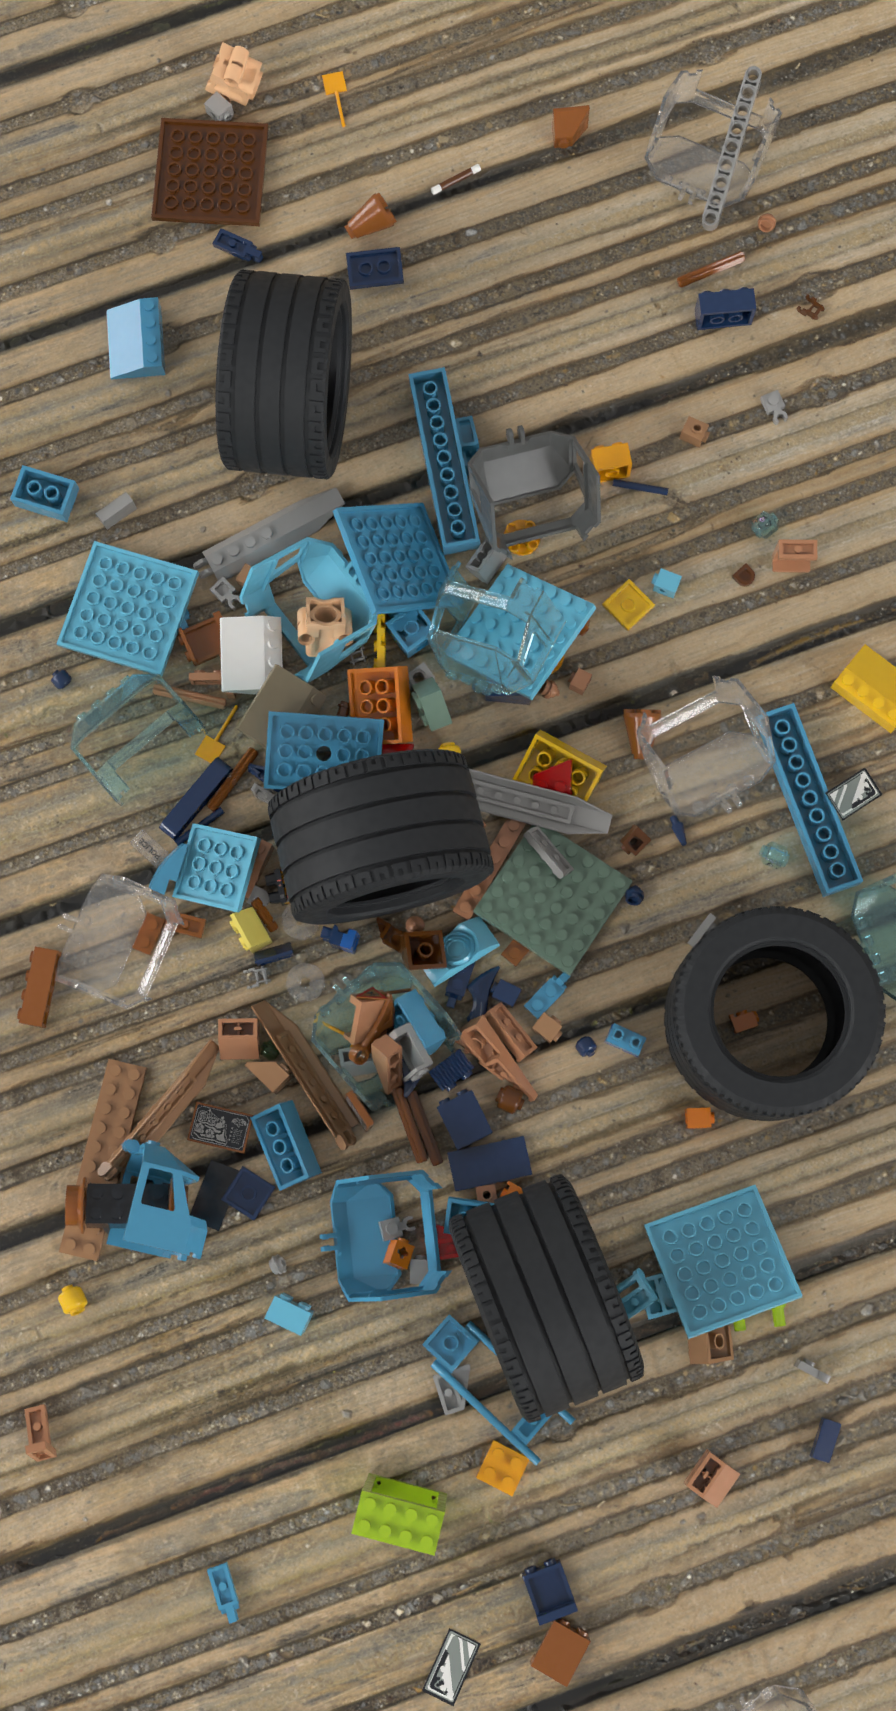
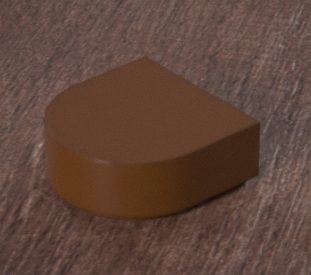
[732,563,755,587]

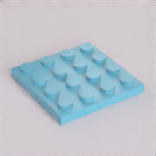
[172,823,261,913]

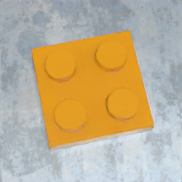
[476,1440,529,1496]

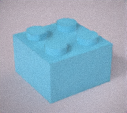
[264,1292,314,1336]

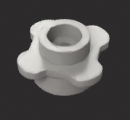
[269,1254,287,1275]

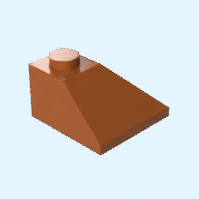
[552,105,590,148]

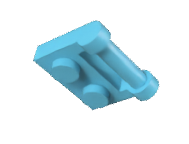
[616,1268,658,1319]

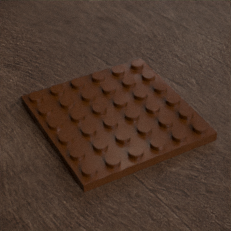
[151,118,269,227]

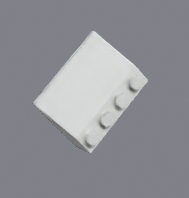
[220,616,283,695]

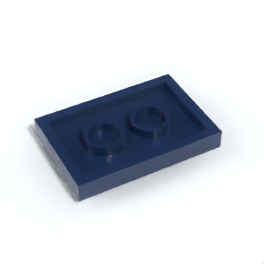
[346,247,404,290]

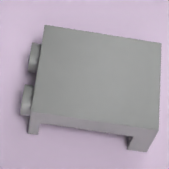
[388,1022,433,1082]

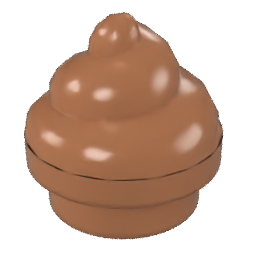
[758,213,776,232]
[539,680,560,699]
[405,916,425,932]

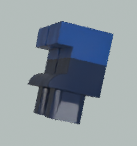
[320,924,360,954]

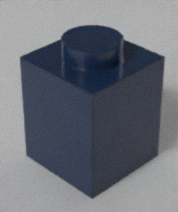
[490,979,522,1008]

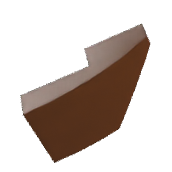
[376,917,404,953]

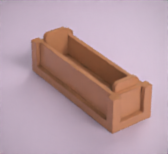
[484,1002,538,1063]

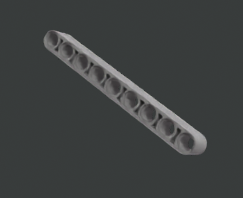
[702,66,762,231]

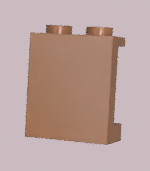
[772,539,818,573]
[343,990,387,1045]

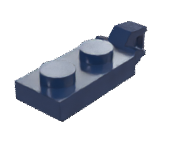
[212,228,263,263]
[445,961,476,1009]

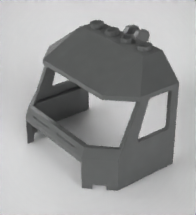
[468,425,601,560]

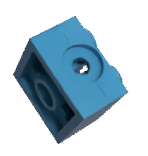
[385,610,438,659]

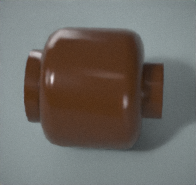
[495,1085,525,1114]

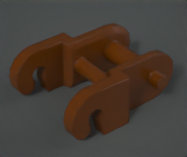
[797,294,825,320]

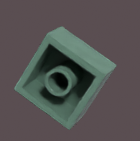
[411,677,452,732]

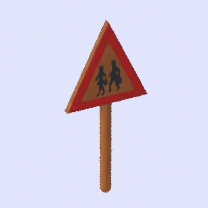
[355,987,411,1001]

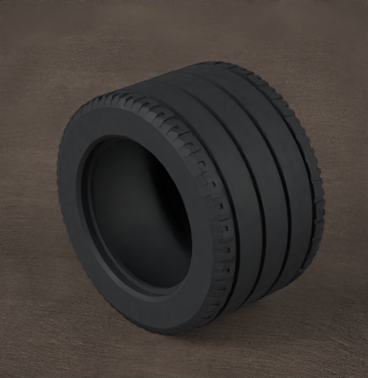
[268,749,494,925]
[664,906,886,1121]
[449,1174,644,1423]

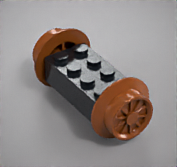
[65,1177,188,1234]

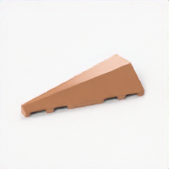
[449,1015,538,1102]

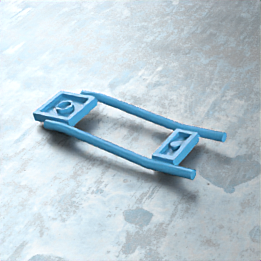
[422,1314,576,1465]

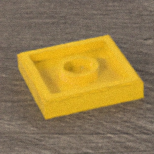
[602,579,655,631]

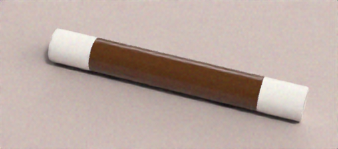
[431,164,481,195]

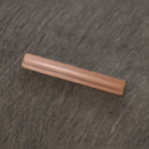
[153,684,226,709]

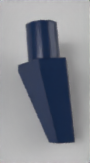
[670,815,687,846]

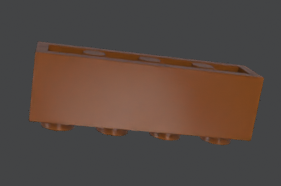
[17,947,62,1028]

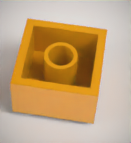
[590,442,632,483]

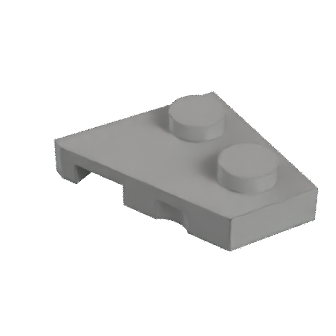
[251,783,275,804]
[687,913,716,947]
[433,1363,470,1416]

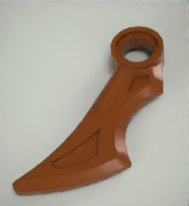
[348,993,395,1065]

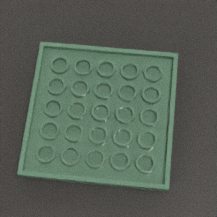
[473,825,633,976]

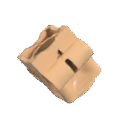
[205,42,263,106]
[297,597,353,657]

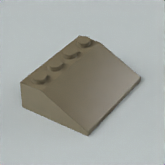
[236,664,327,749]

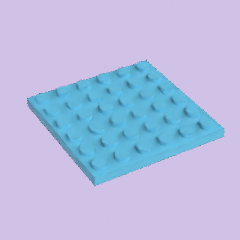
[57,541,199,677]
[444,564,596,700]
[644,1185,803,1339]

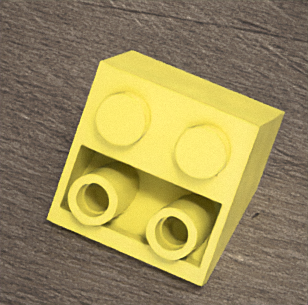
[230,907,273,954]

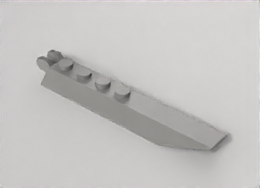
[193,488,345,581]
[469,769,612,834]

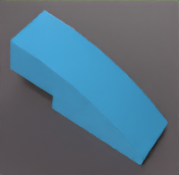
[455,416,479,475]
[147,843,188,898]

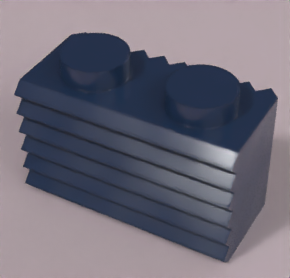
[429,1049,474,1092]

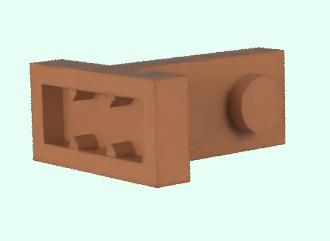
[189,670,236,699]
[24,1404,57,1462]

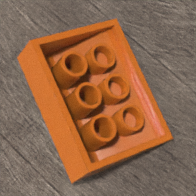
[347,666,413,744]

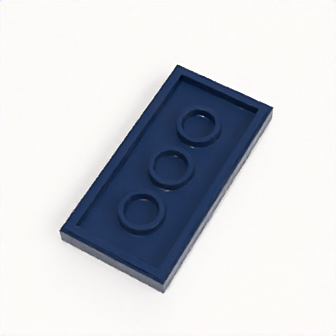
[447,1136,533,1192]

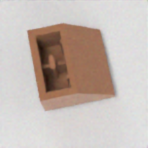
[218,1018,260,1060]
[684,1449,740,1508]

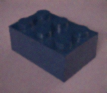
[695,287,756,330]

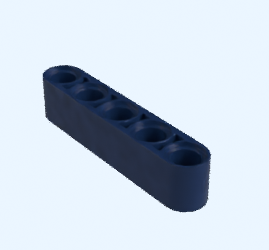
[159,757,233,840]

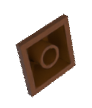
[400,930,447,970]

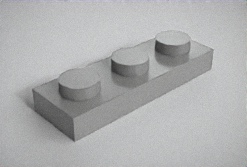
[523,826,574,879]

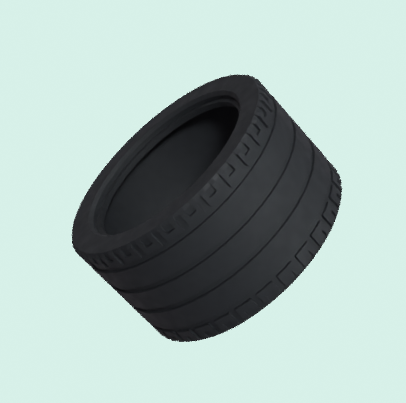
[215,269,352,480]

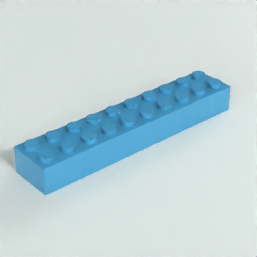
[408,367,480,555]
[755,703,863,897]

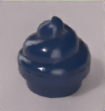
[625,885,644,906]

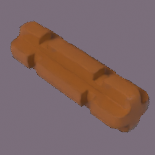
[251,897,279,933]

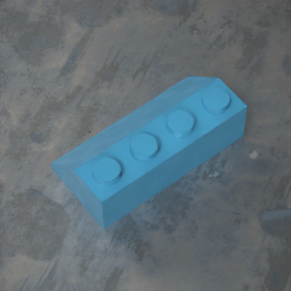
[250,1100,322,1191]

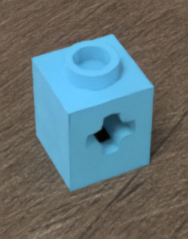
[651,568,682,599]

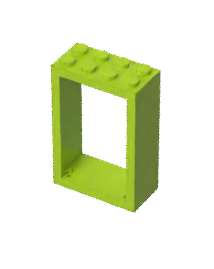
[351,1473,447,1556]

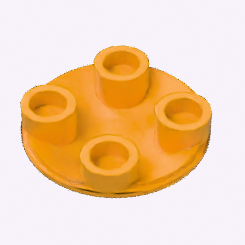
[504,520,540,556]

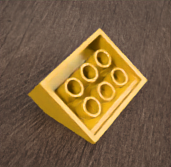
[830,644,896,733]
[512,730,607,802]

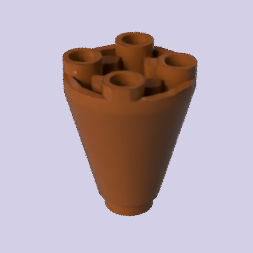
[344,193,397,239]
[623,709,661,759]

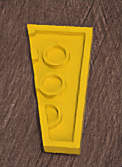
[374,614,386,668]

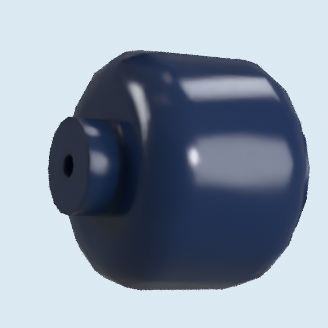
[51,669,72,689]
[575,1036,597,1057]

